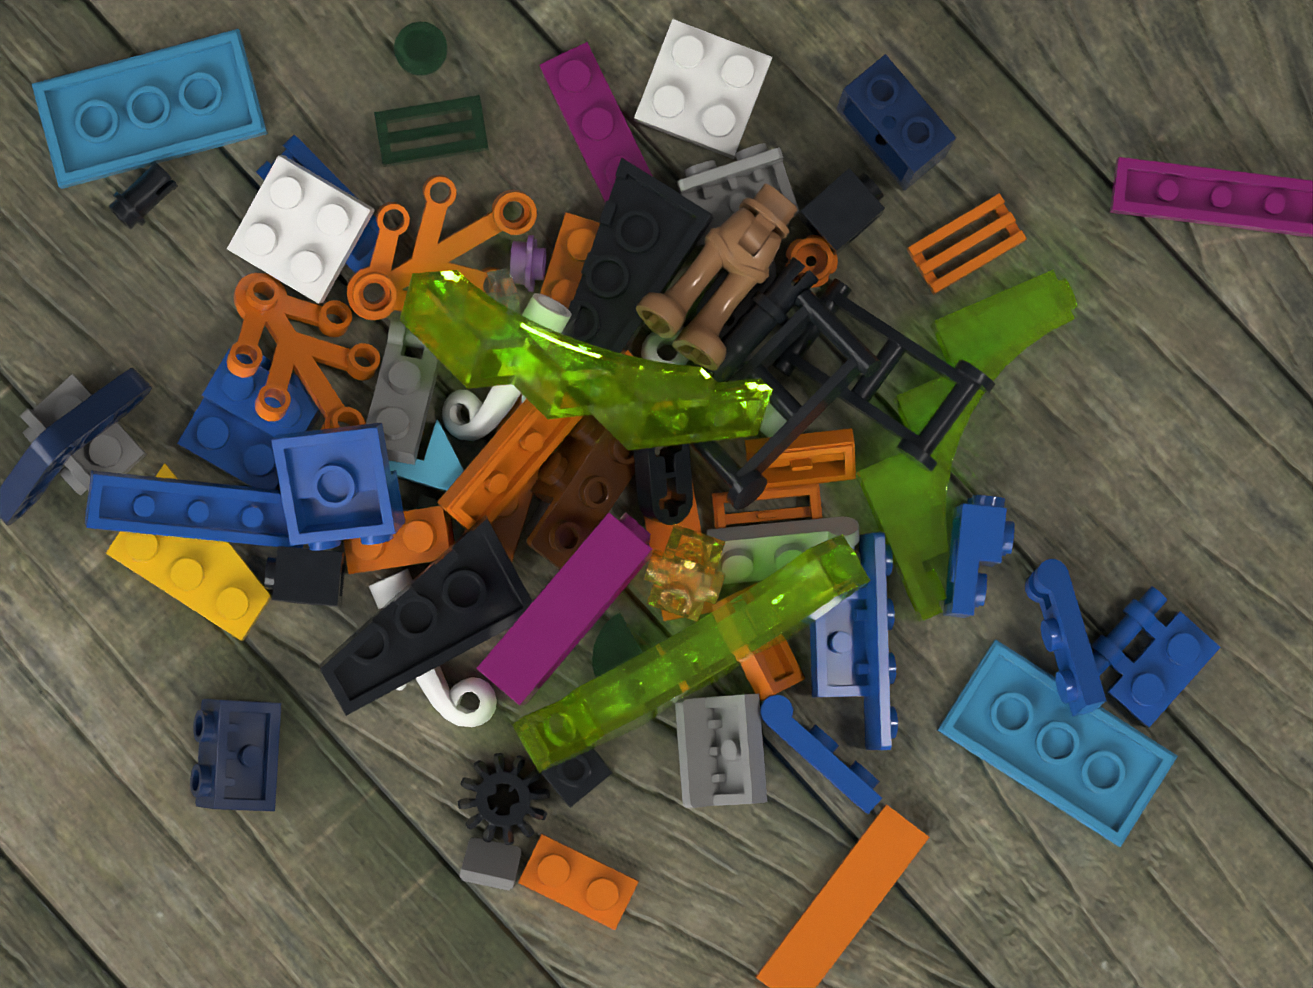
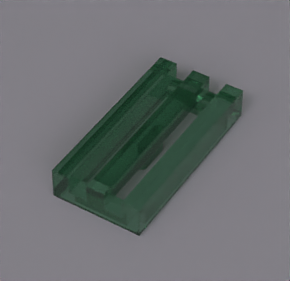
[374,95,489,167]

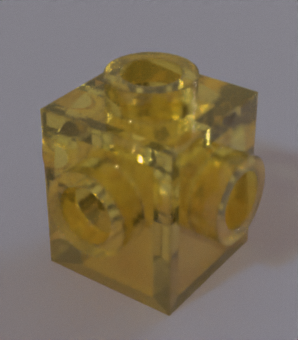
[643,524,726,622]

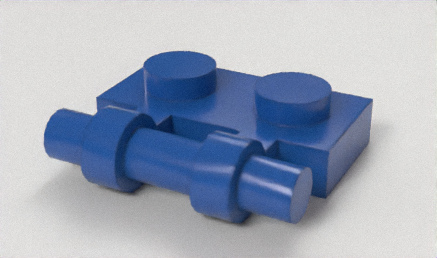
[1091,586,1221,728]

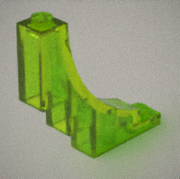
[399,270,773,450]
[856,270,1078,622]
[512,534,871,773]

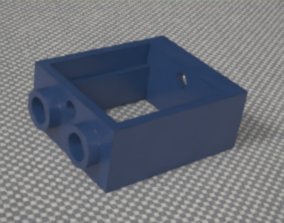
[836,54,956,191]

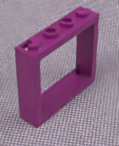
[476,513,652,705]

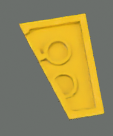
[106,463,272,641]

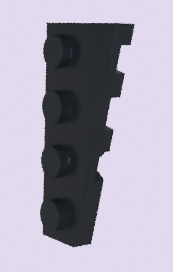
[548,158,713,398]
[319,515,533,716]

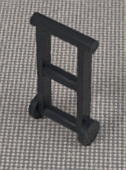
[772,278,996,473]
[669,289,881,510]

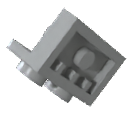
[20,374,147,496]

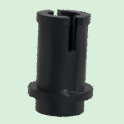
[108,161,178,230]

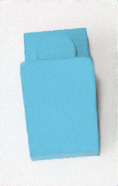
[389,420,464,492]

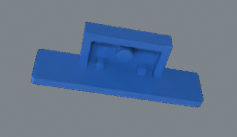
[809,532,898,750]

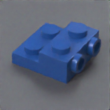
[177,349,322,490]
[271,422,405,551]
[943,495,1015,618]

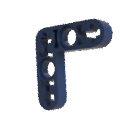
[0,368,152,526]

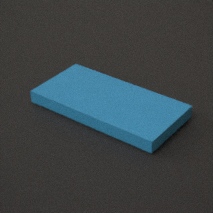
[32,29,268,189]
[937,639,1178,847]

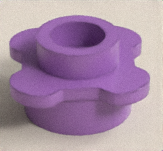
[510,235,546,292]

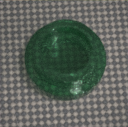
[394,22,448,76]

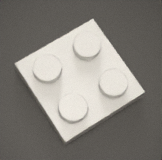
[634,19,772,159]
[227,155,375,304]

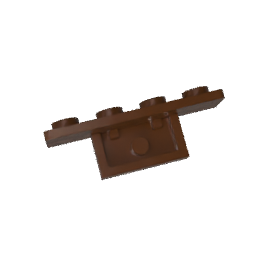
[527,366,684,570]

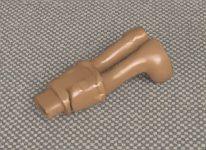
[636,184,798,371]

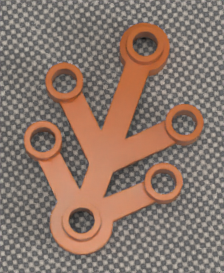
[346,175,537,328]
[227,273,381,430]

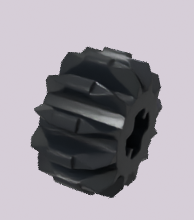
[458,753,550,845]

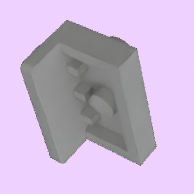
[677,143,800,249]
[675,694,767,808]

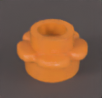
[786,235,838,288]

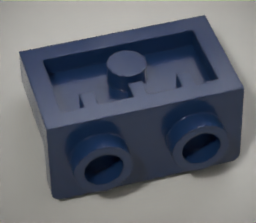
[190,699,281,811]

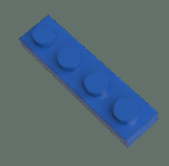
[84,470,303,548]

